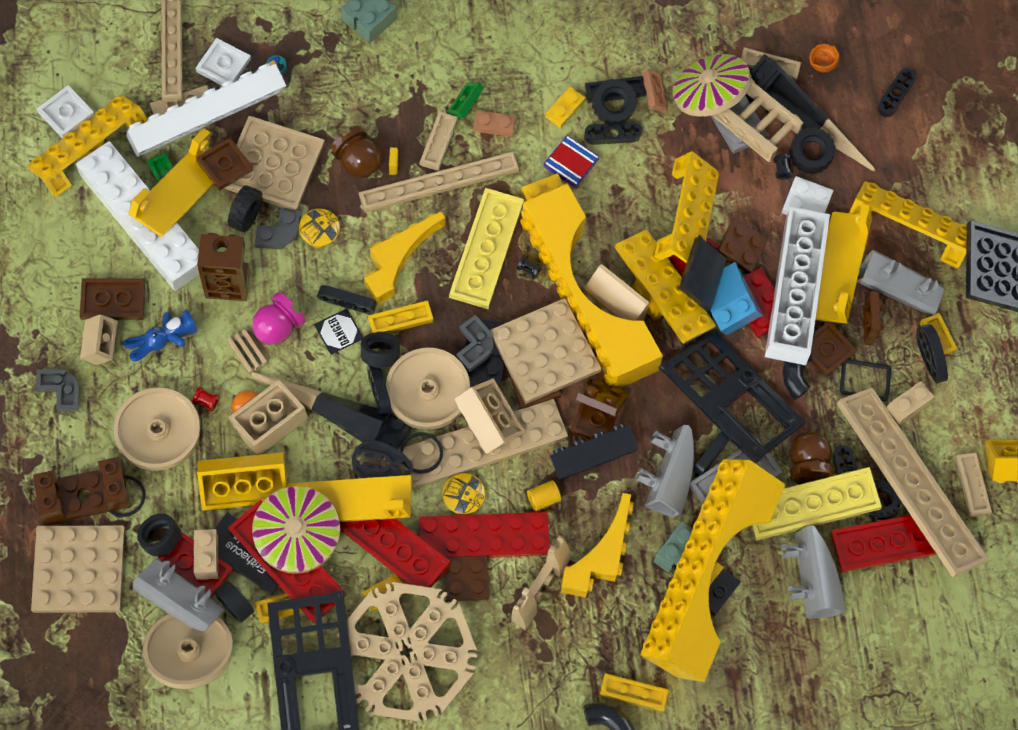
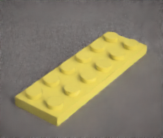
[449,188,524,309]
[752,467,882,541]

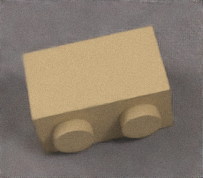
[80,314,118,365]
[887,381,934,426]
[194,529,218,580]

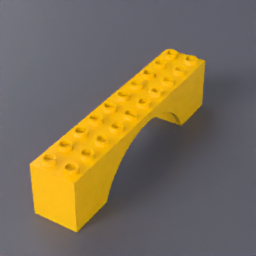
[520,183,663,388]
[640,459,785,682]

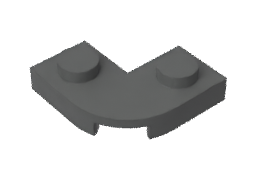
[255,209,301,249]
[456,314,493,372]
[36,369,80,412]

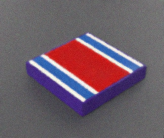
[543,135,600,188]

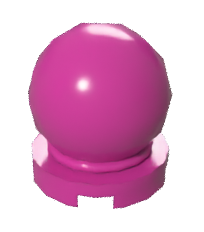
[252,292,306,345]

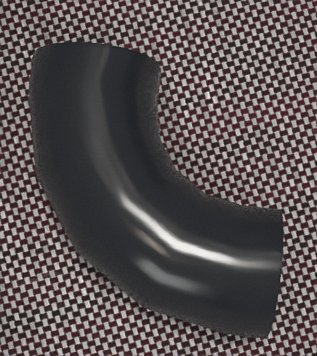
[782,353,812,400]
[583,703,635,730]

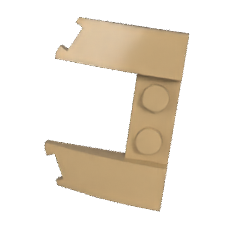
[511,535,571,631]

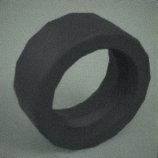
[360,332,400,368]
[137,513,181,557]
[214,581,254,623]

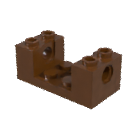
[197,233,250,301]
[33,457,131,525]

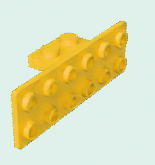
[615,230,716,343]

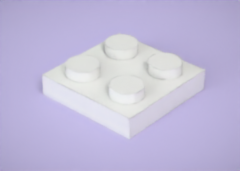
[195,38,251,85]
[37,85,95,139]
[781,176,833,215]

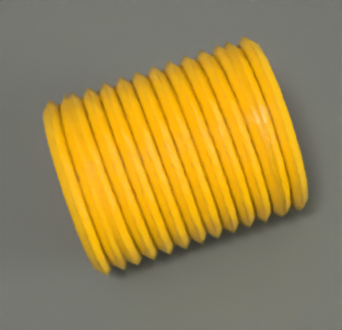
[527,480,561,511]

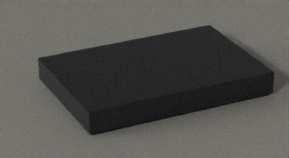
[679,236,727,311]

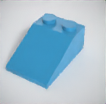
[711,262,763,335]

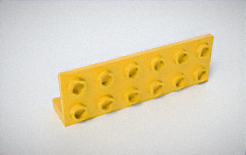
[27,95,148,198]
[128,128,214,237]
[654,151,719,263]
[849,181,967,269]
[815,204,873,324]
[288,475,412,522]

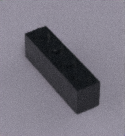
[550,423,639,481]

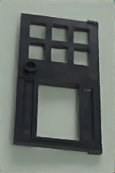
[658,329,806,464]
[267,591,360,730]

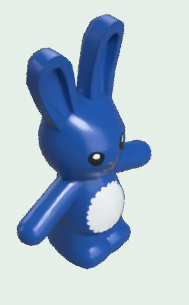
[123,310,198,362]

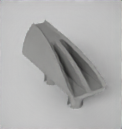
[857,250,945,315]
[635,425,694,518]
[781,525,846,619]
[133,558,226,631]

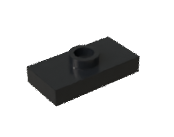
[709,569,741,616]

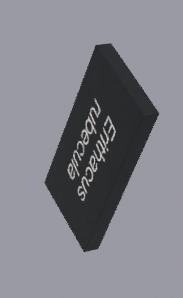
[215,512,279,595]

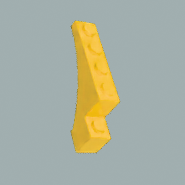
[364,212,445,305]
[560,493,634,597]

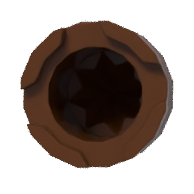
[330,125,381,178]
[789,431,834,484]

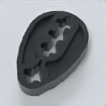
[916,324,948,384]
[352,440,414,478]

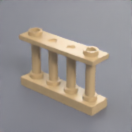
[711,79,803,163]

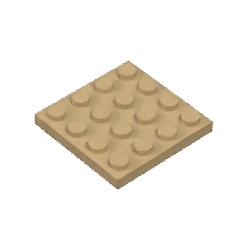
[224,116,325,210]
[490,298,601,404]
[31,526,125,613]

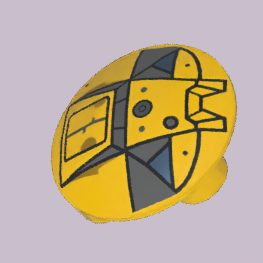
[299,209,340,248]
[442,473,485,515]

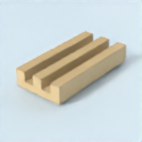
[227,329,267,375]

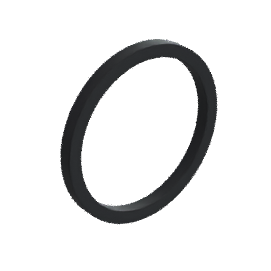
[400,432,443,474]
[109,475,146,517]

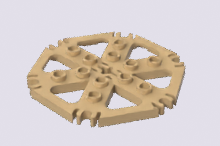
[335,582,478,722]

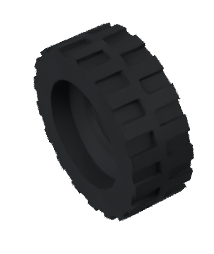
[592,79,637,123]
[790,127,836,174]
[227,185,263,233]

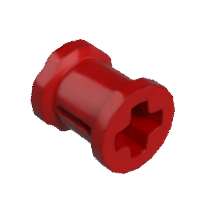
[192,387,220,412]

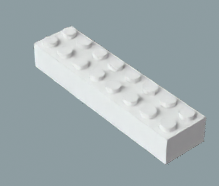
[126,63,286,157]
[76,141,199,291]
[765,207,830,365]

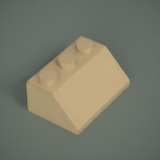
[583,264,649,321]
[454,378,526,454]
[228,380,308,455]

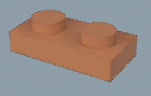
[642,69,668,112]
[473,110,515,137]

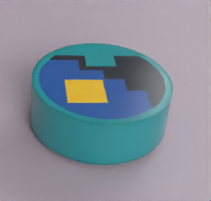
[266,55,287,75]

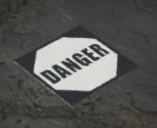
[314,308,363,355]

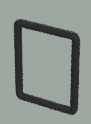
[839,359,891,401]

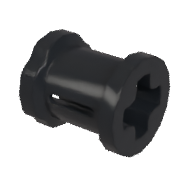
[773,154,794,180]
[517,253,543,279]

